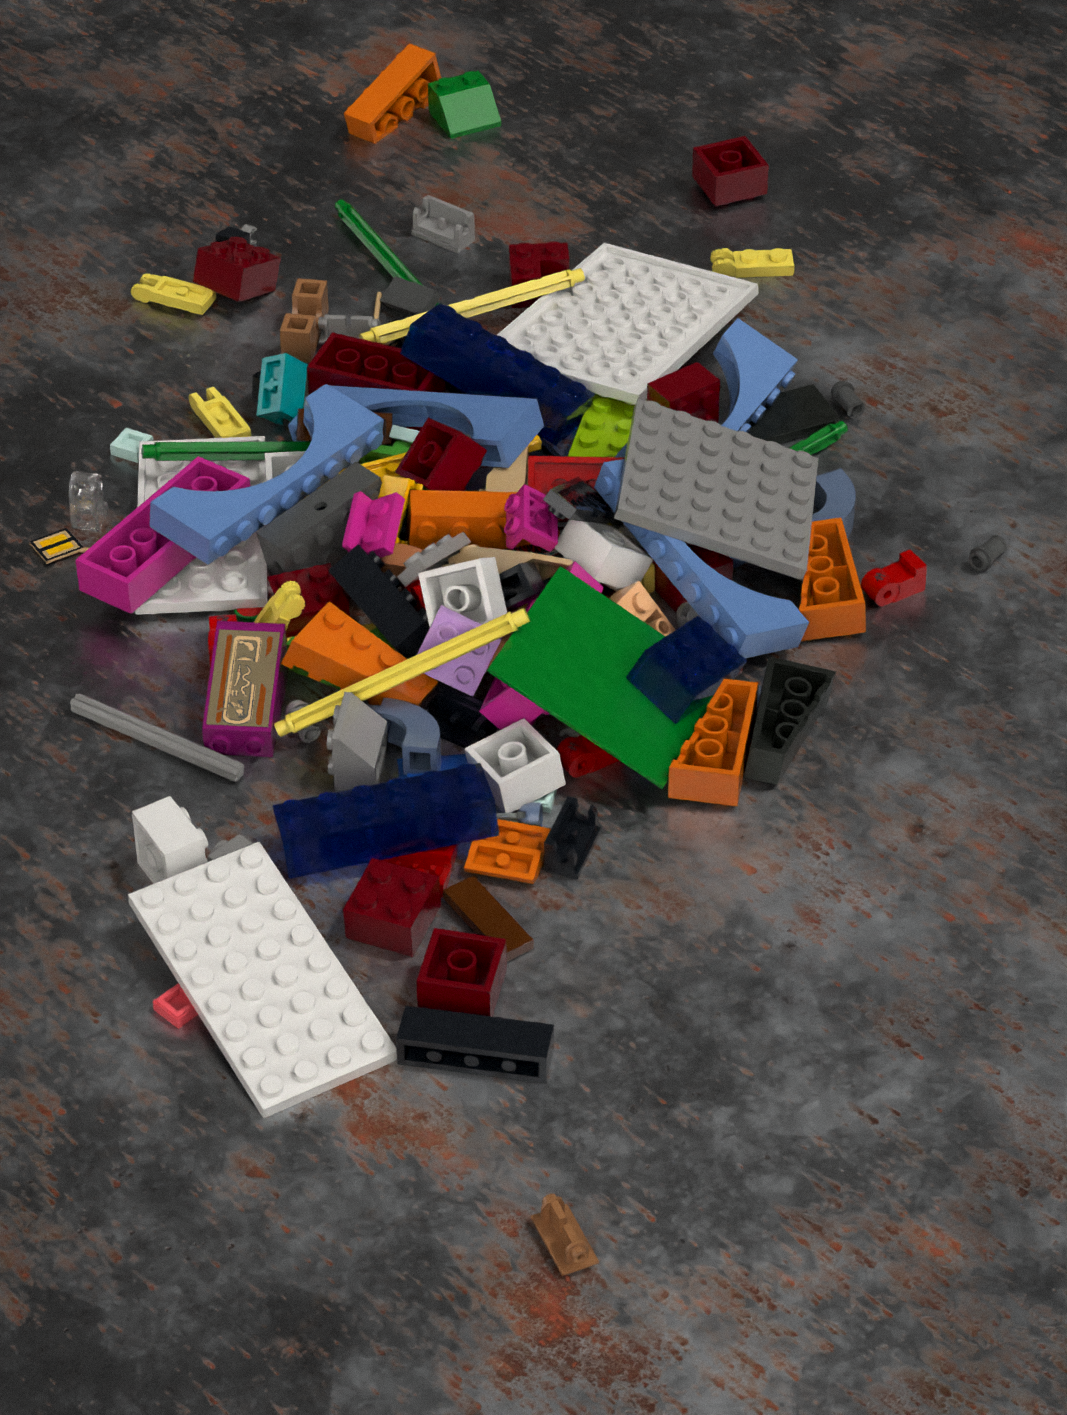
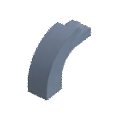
[812,468,856,538]
[366,698,441,777]

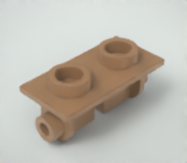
[531,1194,599,1276]

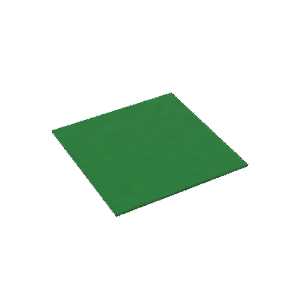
[487,566,728,789]

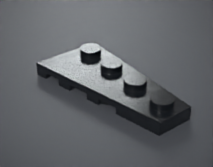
[543,477,623,525]

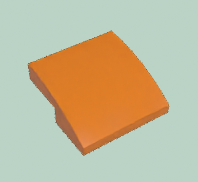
[464,816,551,884]

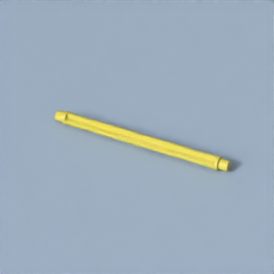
[359,268,585,344]
[274,608,530,737]

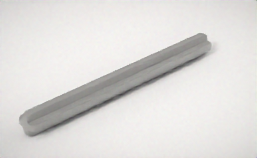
[70,693,245,782]

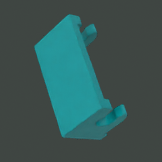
[256,353,308,425]

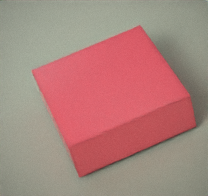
[153,983,198,1029]

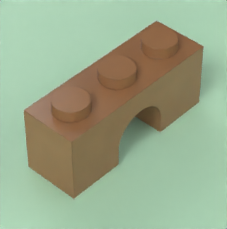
[280,278,329,363]

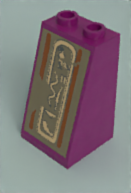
[202,621,289,757]

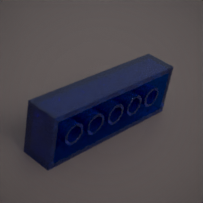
[400,303,595,446]
[272,763,499,879]

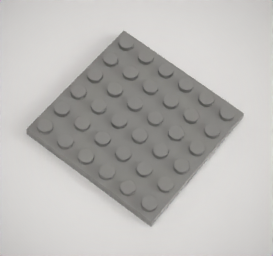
[614,398,818,580]

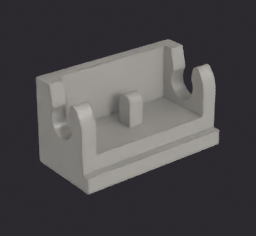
[411,195,475,254]

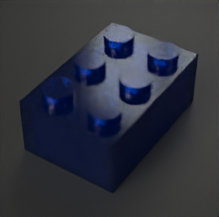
[626,616,747,724]

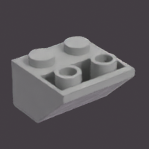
[327,692,388,794]

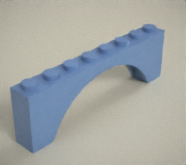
[615,318,798,457]
[150,384,384,565]
[288,385,544,468]
[594,459,809,660]

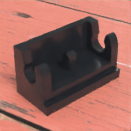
[420,681,496,749]
[544,796,601,880]

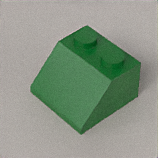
[428,71,501,139]

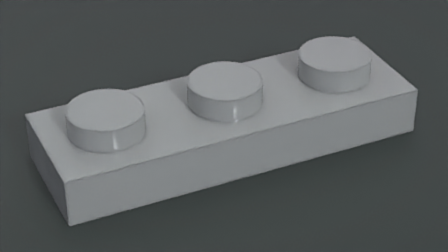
[397,532,471,587]

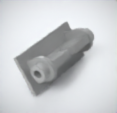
[318,314,380,344]

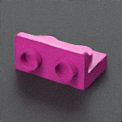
[504,484,558,552]
[342,491,405,558]

